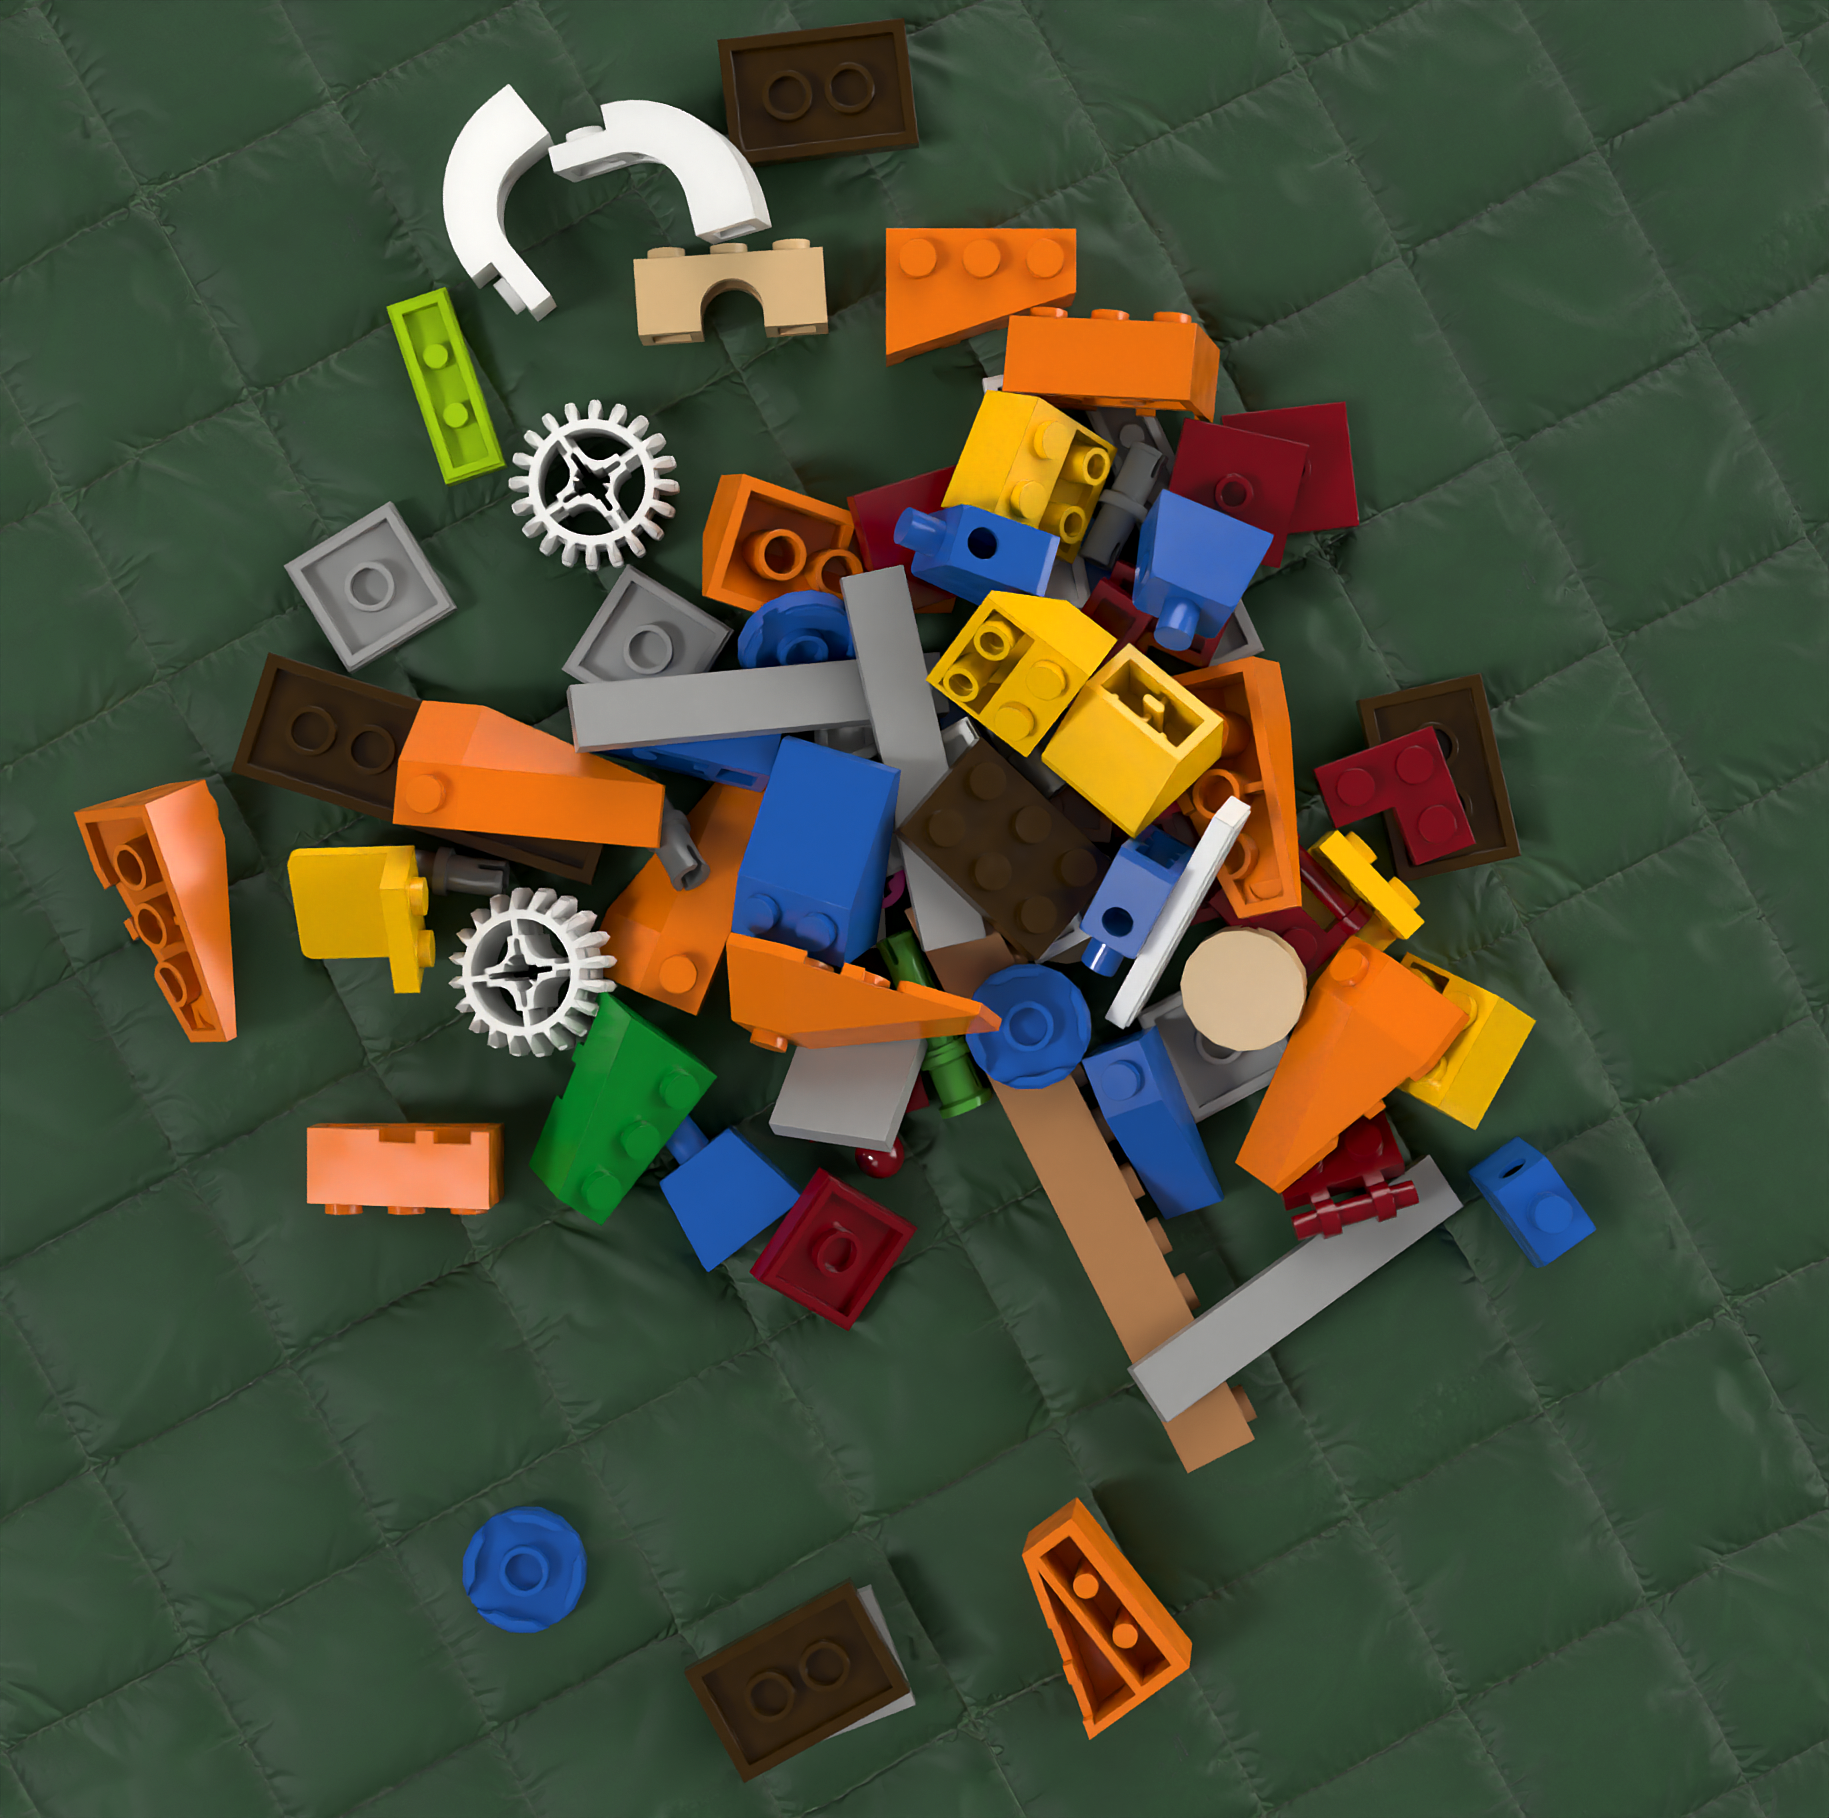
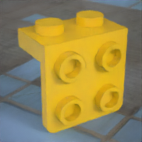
[1301,830,1425,993]
[287,845,436,993]

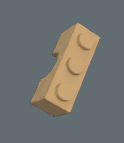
[633,239,829,346]

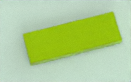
[386,287,508,487]

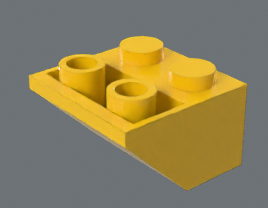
[941,390,1118,564]
[925,590,1117,758]
[1041,643,1224,839]
[1396,952,1536,1130]

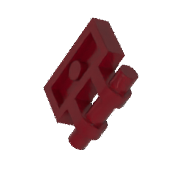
[1280,1111,1419,1241]

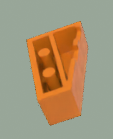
[886,228,1076,367]
[1002,307,1220,423]
[307,1123,504,1215]
[1022,1497,1192,1740]

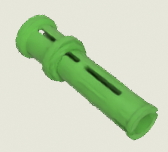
[875,928,993,1119]

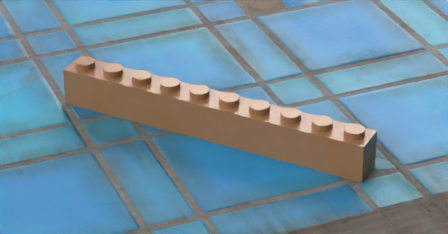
[904,906,1257,1473]

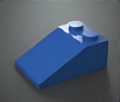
[731,735,901,968]

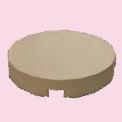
[1180,925,1307,1051]

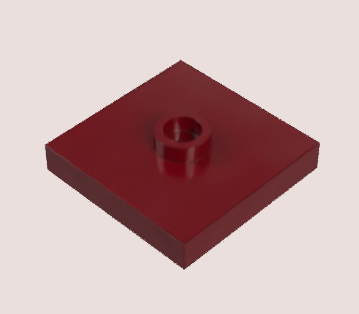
[1219,401,1359,535]
[1168,417,1309,569]
[846,463,958,610]
[749,1167,918,1331]

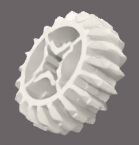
[509,400,680,571]
[448,888,618,1057]

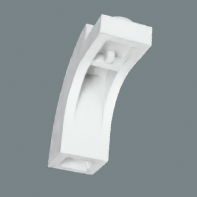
[443,84,557,322]
[548,100,772,245]

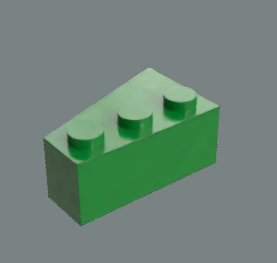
[528,991,717,1226]

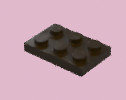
[717,18,919,168]
[1355,673,1522,882]
[893,737,1113,961]
[684,1577,910,1783]

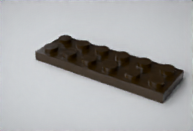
[231,652,630,885]

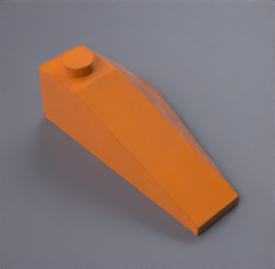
[702,474,956,614]
[1171,656,1302,919]
[393,700,665,849]
[74,779,237,1042]
[599,782,767,1015]
[726,932,1002,1053]
[1235,935,1471,1194]

